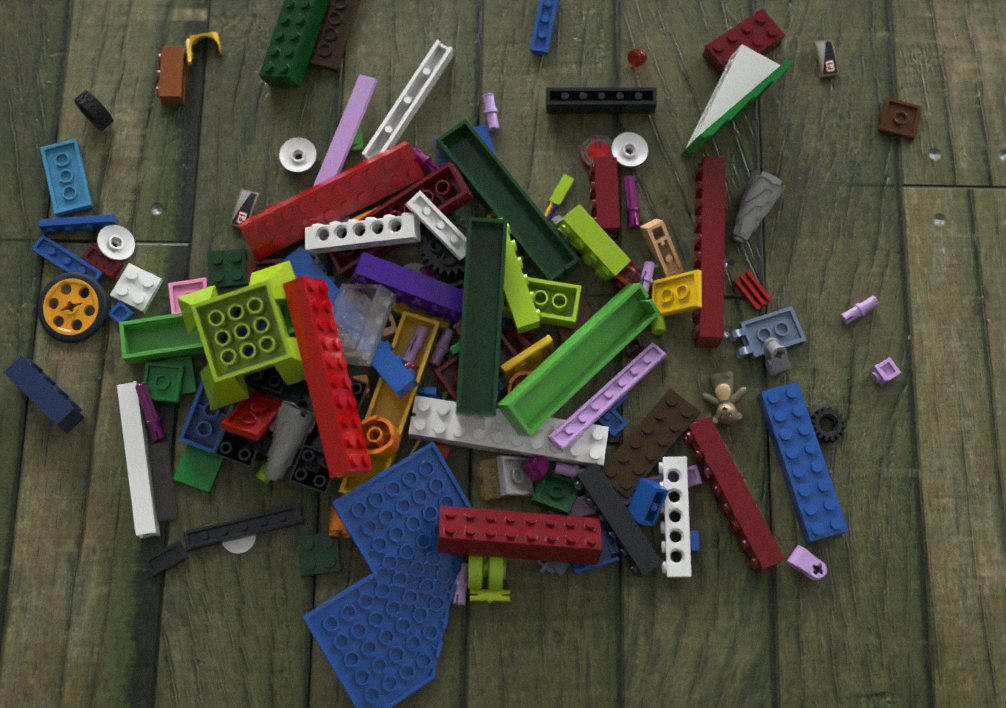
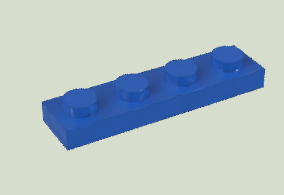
[530,0,558,56]
[39,214,119,235]
[31,234,104,283]

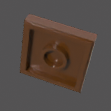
[878,97,922,141]

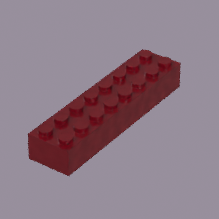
[328,161,474,279]
[683,416,785,574]
[437,506,602,565]

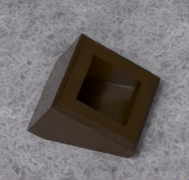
[623,334,645,358]

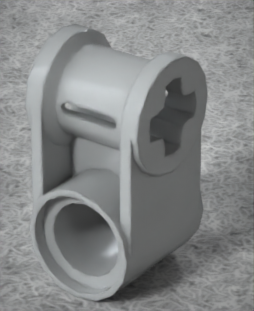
[763,337,791,376]

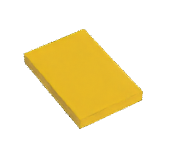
[652,269,702,317]
[500,335,554,384]

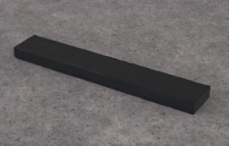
[183,503,304,551]

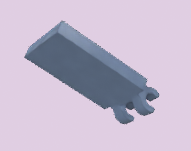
[728,306,806,359]

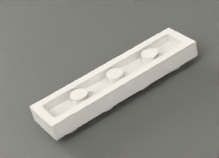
[406,191,466,261]

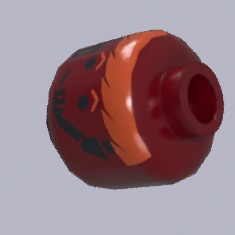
[613,262,641,290]

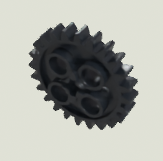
[419,217,467,278]

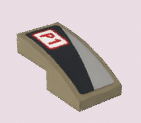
[814,39,839,77]
[230,189,260,227]

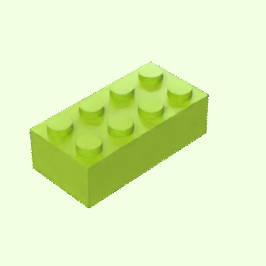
[555,204,631,281]
[502,277,582,329]

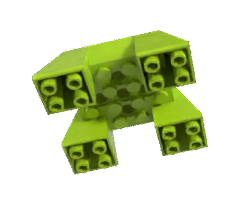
[177,260,306,410]

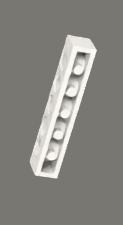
[305,212,421,254]
[658,456,691,578]

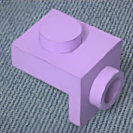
[870,357,901,386]

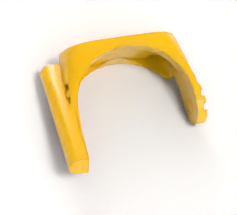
[186,32,223,65]

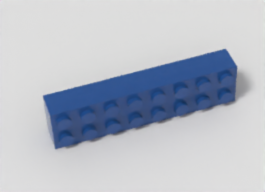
[178,308,267,454]
[757,382,848,545]

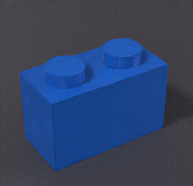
[628,478,669,526]

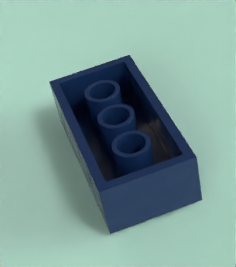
[4,356,85,434]

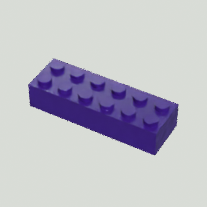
[350,252,463,324]

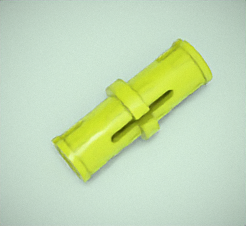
[470,587,510,603]

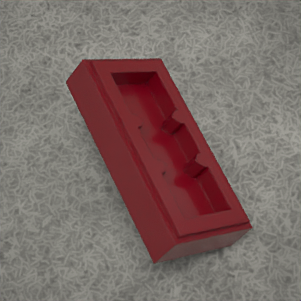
[81,244,124,280]

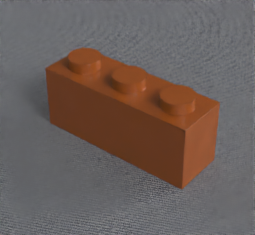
[156,46,187,104]

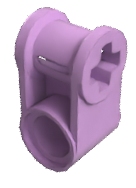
[786,545,827,581]

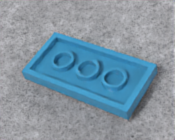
[40,138,93,217]

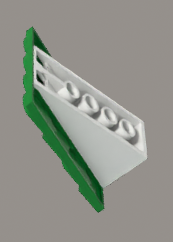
[680,45,793,158]

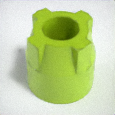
[650,315,667,335]
[256,463,271,484]

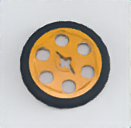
[37,272,107,343]

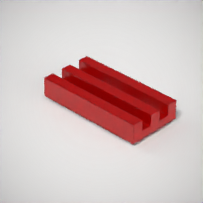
[733,270,772,311]

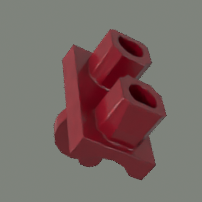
[504,324,537,353]

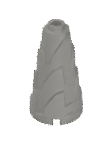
[731,170,786,244]
[264,401,317,481]

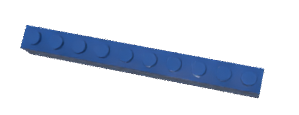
[284,246,419,400]

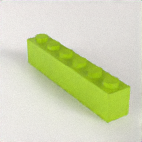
[499,217,542,334]

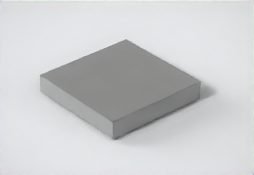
[496,455,534,497]

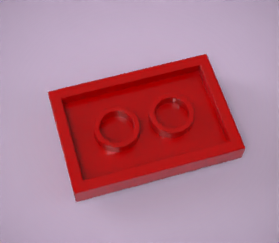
[221,391,282,441]

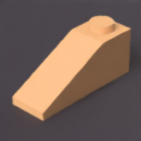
[640,219,684,277]

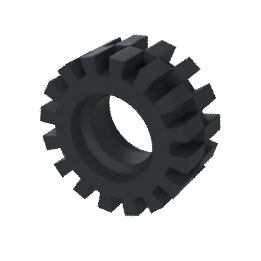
[810,407,846,444]

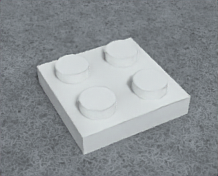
[110,263,163,313]

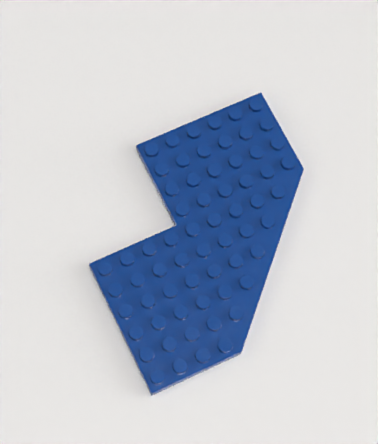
[302,441,472,708]

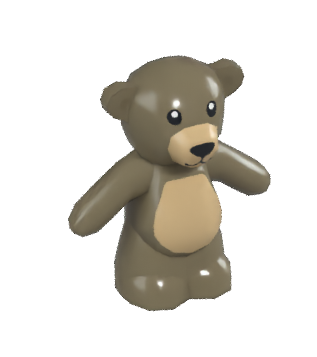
[702,371,747,424]

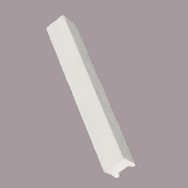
[362,40,454,162]
[117,381,160,538]

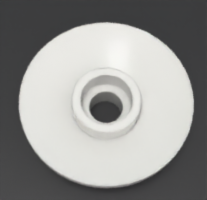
[612,132,648,167]
[279,137,317,172]
[97,225,135,260]

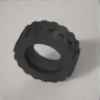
[74,90,114,131]

